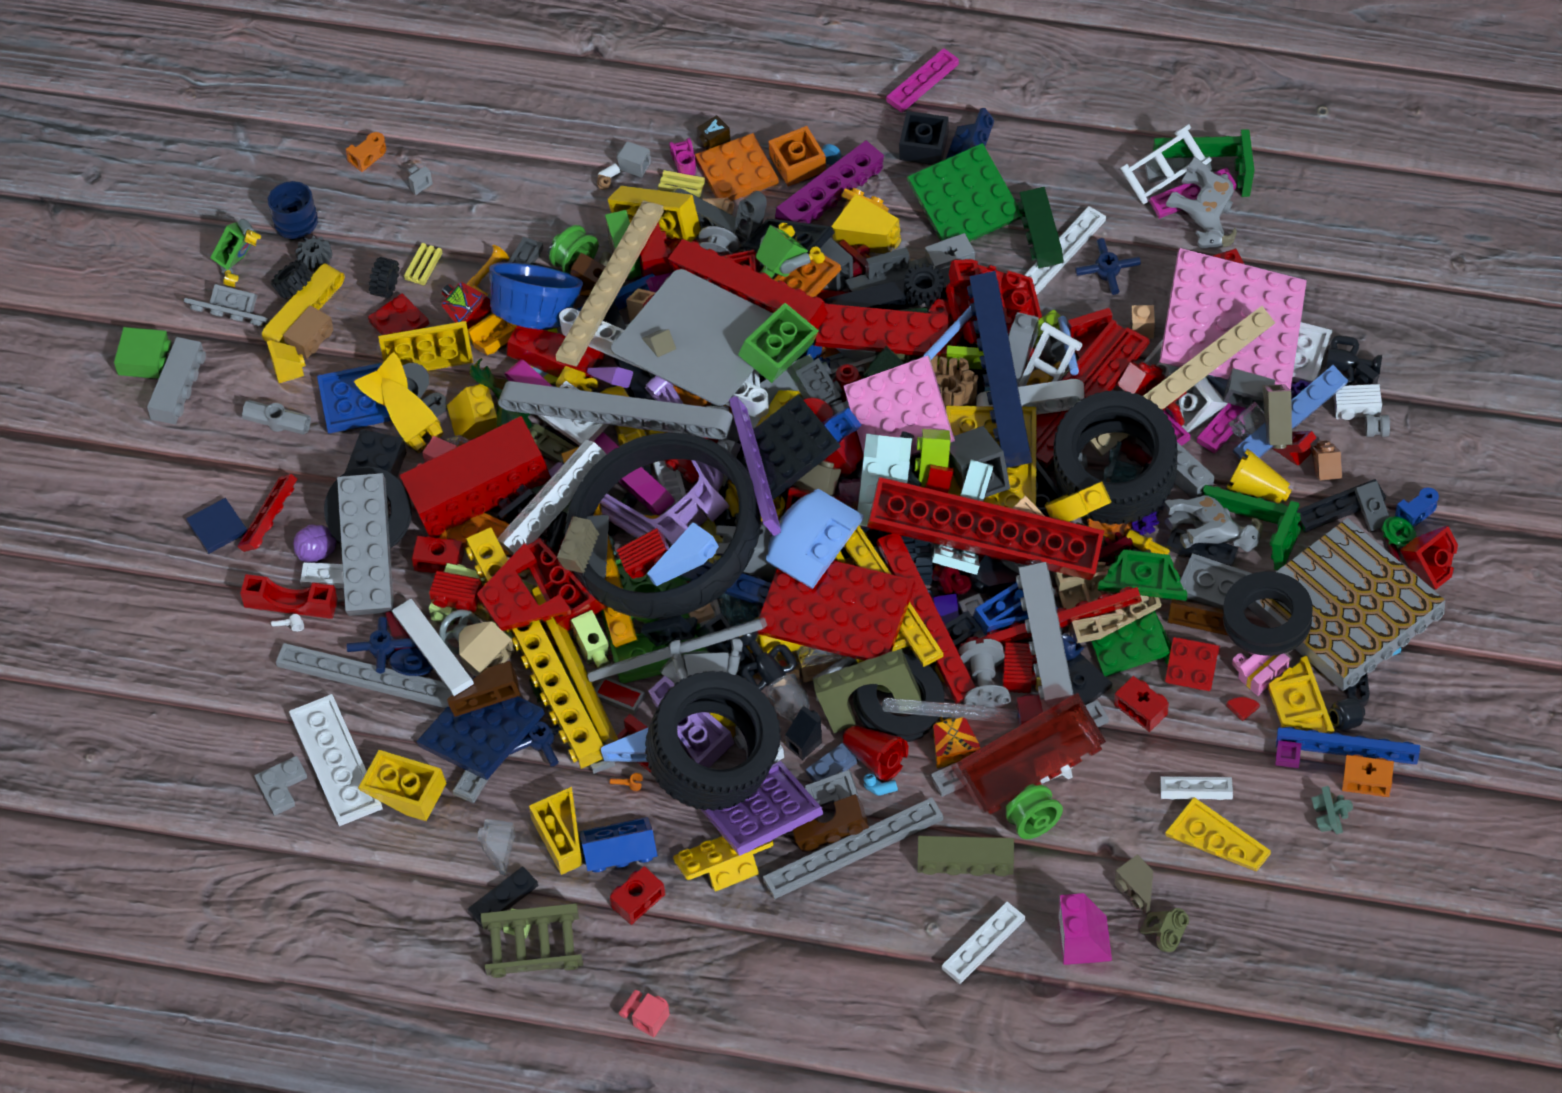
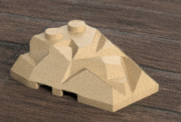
[1055,562,1161,643]

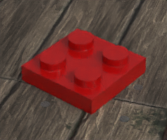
[368,293,430,335]

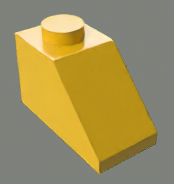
[267,340,306,384]

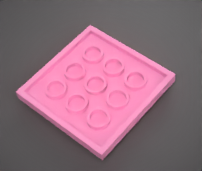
[844,356,955,457]

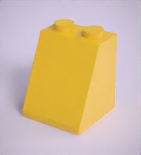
[831,194,901,254]

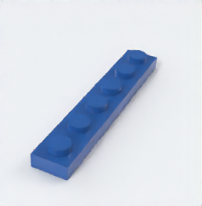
[1276,727,1420,765]

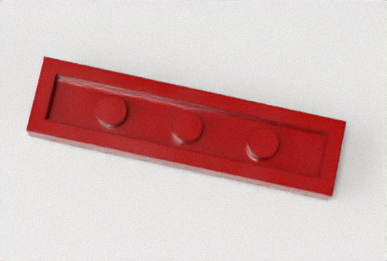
[237,474,297,552]

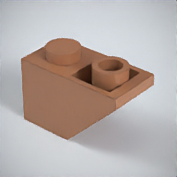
[1311,441,1342,480]

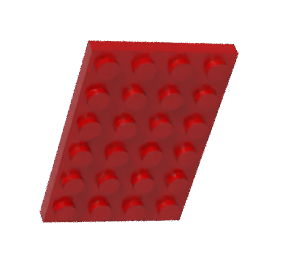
[758,560,916,661]

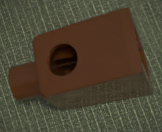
[570,253,606,298]

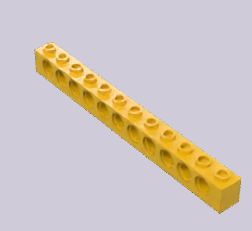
[465,527,604,769]

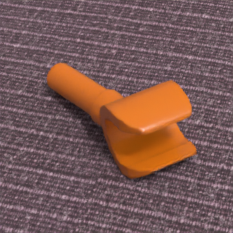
[610,773,643,791]

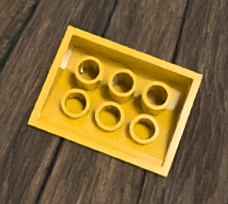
[378,321,473,371]

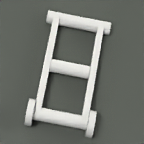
[1120,124,1212,204]
[1018,322,1082,387]

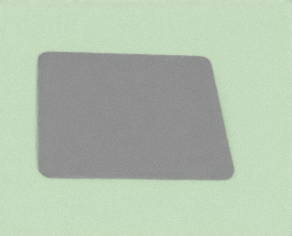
[611,269,773,406]

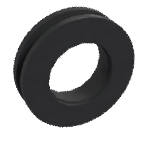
[324,467,412,548]
[1223,571,1313,656]
[853,654,944,742]

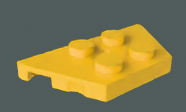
[1268,656,1334,734]

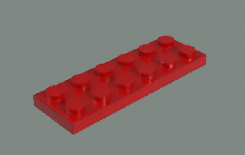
[814,304,948,358]

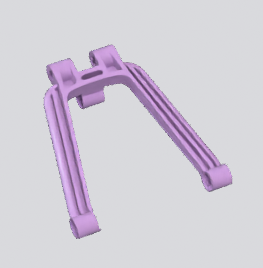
[549,375,730,545]

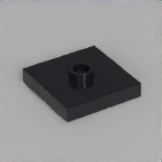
[1066,653,1112,710]

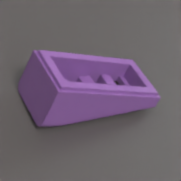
[587,367,633,388]

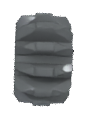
[295,235,333,273]

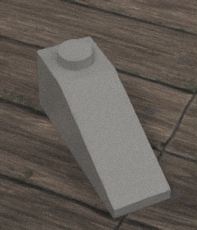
[1009,312,1039,385]

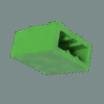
[114,327,172,379]

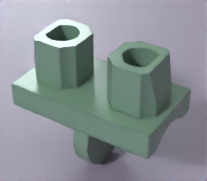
[1312,786,1353,835]

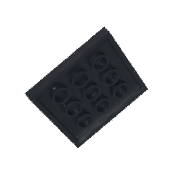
[737,394,841,500]

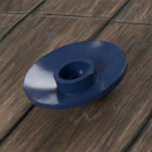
[390,647,434,676]

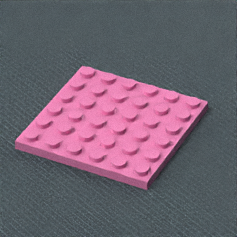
[1159,248,1307,390]

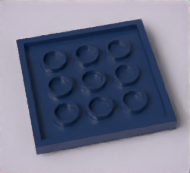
[416,676,545,780]

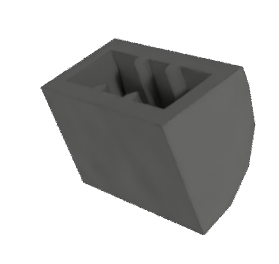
[1223,368,1275,413]

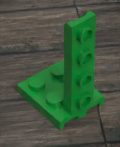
[1152,129,1255,197]
[1203,485,1301,571]

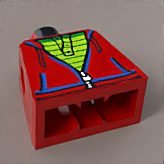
[442,282,491,335]

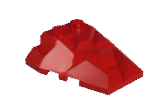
[946,259,1042,344]

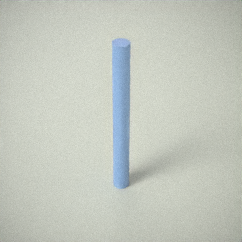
[924,306,973,360]
[1058,316,1079,375]

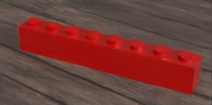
[668,239,828,329]

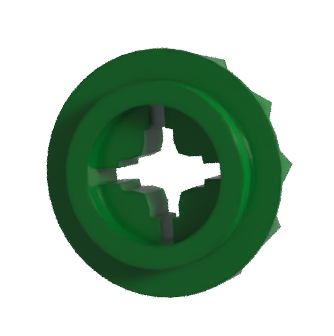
[1381,517,1417,549]

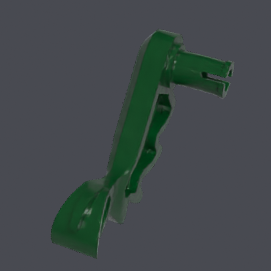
[469,358,532,429]

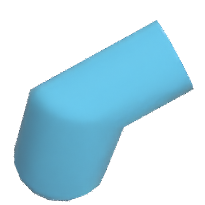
[863,773,898,796]

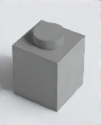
[616,141,651,178]

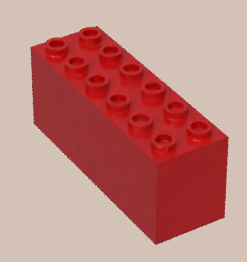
[399,416,551,537]

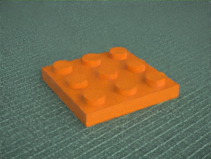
[695,133,779,201]

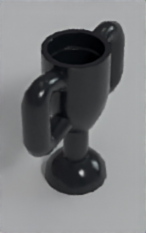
[1326,335,1382,385]
[739,631,797,691]

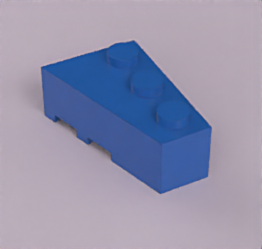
[973,583,1058,636]

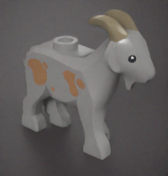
[1166,157,1237,249]
[1162,495,1263,552]

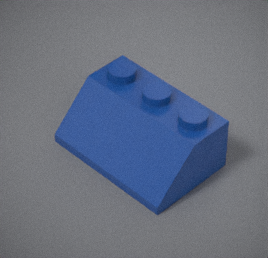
[579,817,658,873]

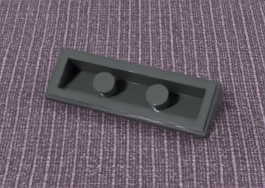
[587,515,609,579]

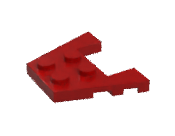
[477,543,572,631]

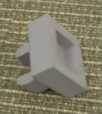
[408,165,433,195]

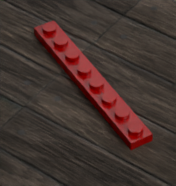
[876,533,975,704]
[960,587,1142,646]

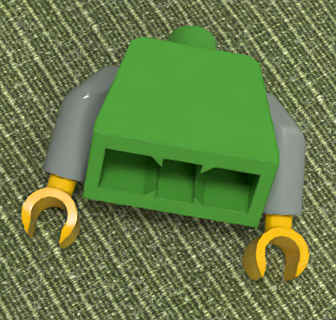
[210,219,261,288]
[756,222,825,279]

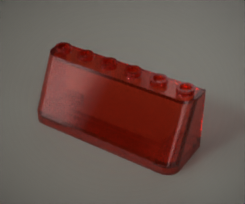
[951,693,1106,815]

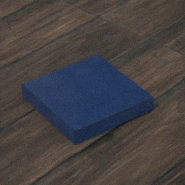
[186,498,247,554]

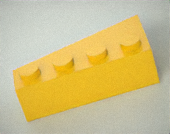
[608,186,701,242]

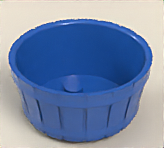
[489,263,583,329]

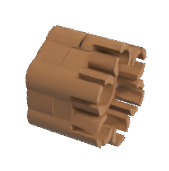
[931,356,978,409]

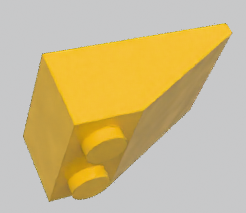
[358,750,447,821]

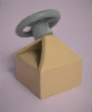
[439,610,516,676]

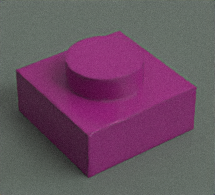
[1275,740,1302,768]

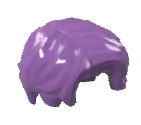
[293,524,336,563]

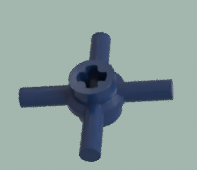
[1075,238,1141,295]
[347,617,416,674]
[510,720,573,767]

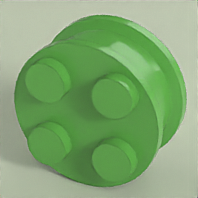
[549,225,599,274]
[1006,784,1063,839]

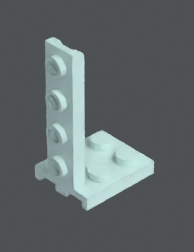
[932,459,993,575]

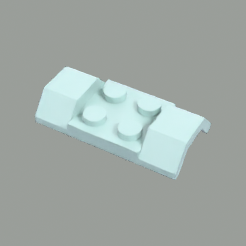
[857,433,912,527]

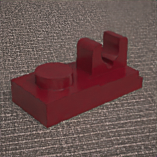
[1097,532,1133,566]

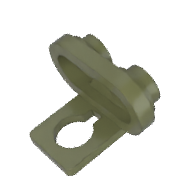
[1140,908,1189,952]

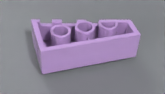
[649,676,734,768]

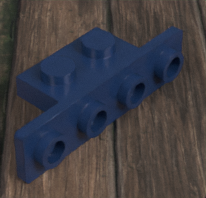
[946,108,994,159]

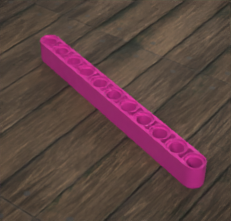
[504,359,675,516]

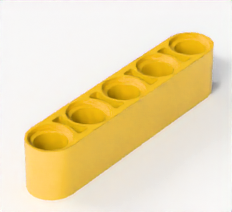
[262,263,345,344]

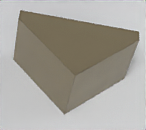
[642,329,676,357]

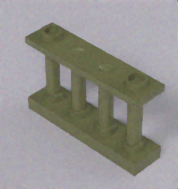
[481,903,583,978]

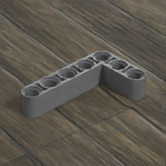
[673,188,767,252]

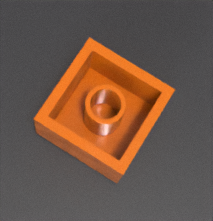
[768,126,826,187]

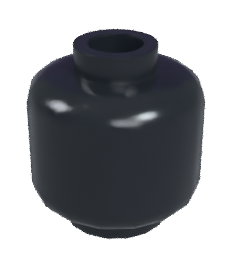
[1329,698,1365,730]

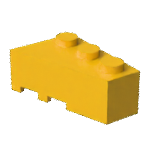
[529,787,582,875]

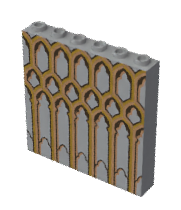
[1247,518,1445,691]

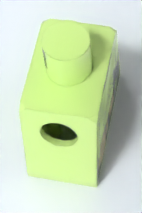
[571,610,610,668]

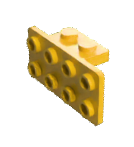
[673,836,774,892]

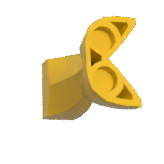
[354,352,444,453]

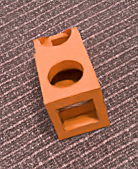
[346,132,386,172]

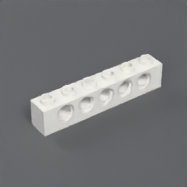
[497,440,607,556]

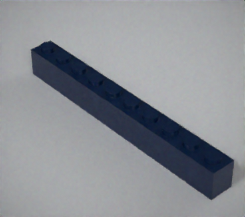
[967,271,1032,468]

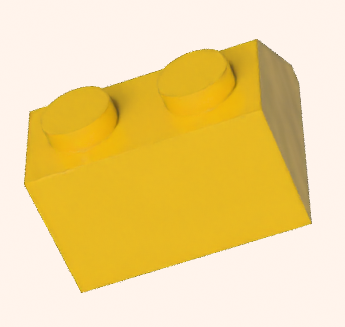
[447,384,497,443]

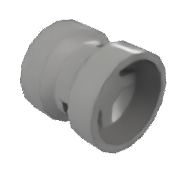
[1365,415,1390,437]

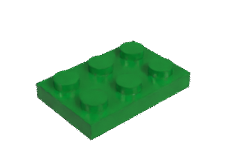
[1092,613,1170,677]

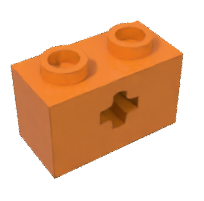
[1342,755,1394,797]

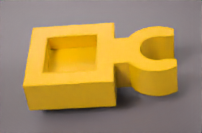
[556,366,598,392]

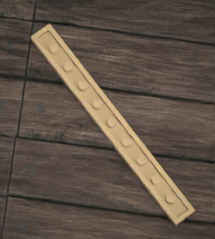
[556,201,664,366]
[1090,306,1275,457]

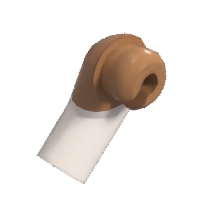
[597,163,620,190]

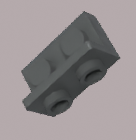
[796,358,843,405]

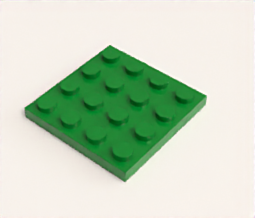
[907,143,1023,242]

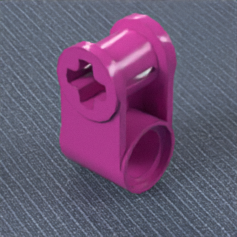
[669,138,696,176]

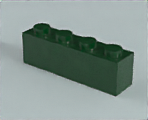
[1017,186,1064,268]

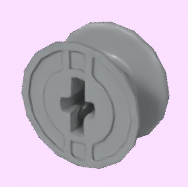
[699,226,740,256]

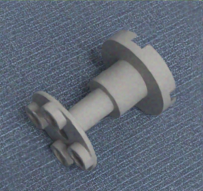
[958,639,1011,715]

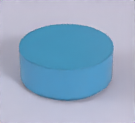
[821,144,841,165]

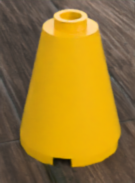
[1226,449,1292,503]

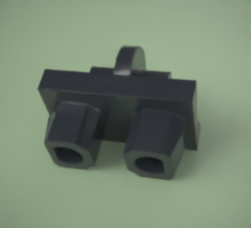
[498,484,537,524]

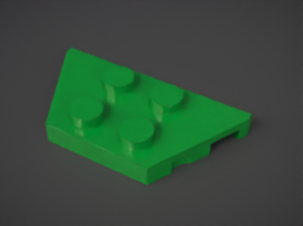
[1098,550,1187,601]

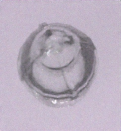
[765,674,810,722]

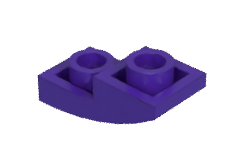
[933,594,960,625]

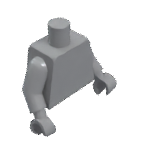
[669,638,743,680]

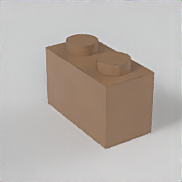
[283,306,334,359]

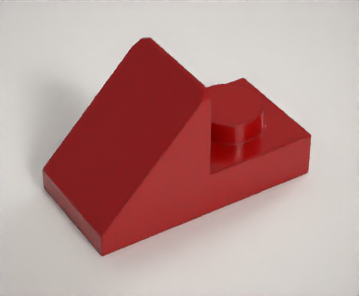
[1272,431,1317,465]

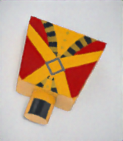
[933,711,980,768]

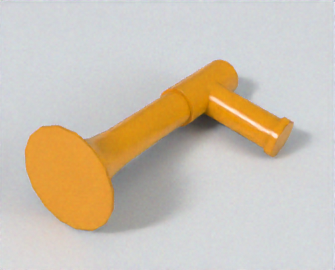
[466,244,509,296]

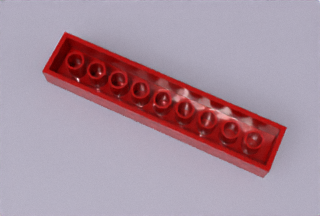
[867,477,1104,580]

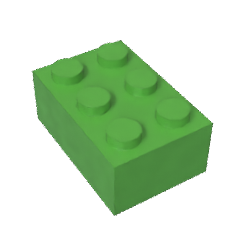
[738,303,819,383]

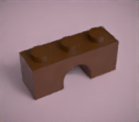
[793,794,869,852]

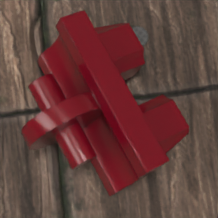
[839,239,871,278]
[932,565,971,597]

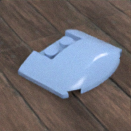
[766,489,864,589]

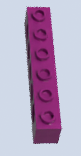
[775,140,884,224]

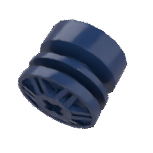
[268,181,318,239]

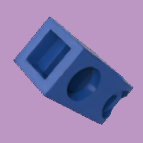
[1395,487,1439,527]

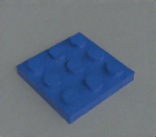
[317,363,392,434]

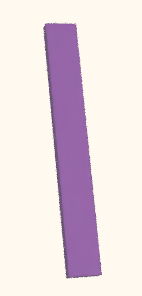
[729,395,781,536]

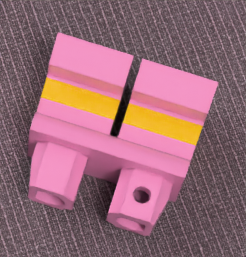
[1232,652,1290,696]

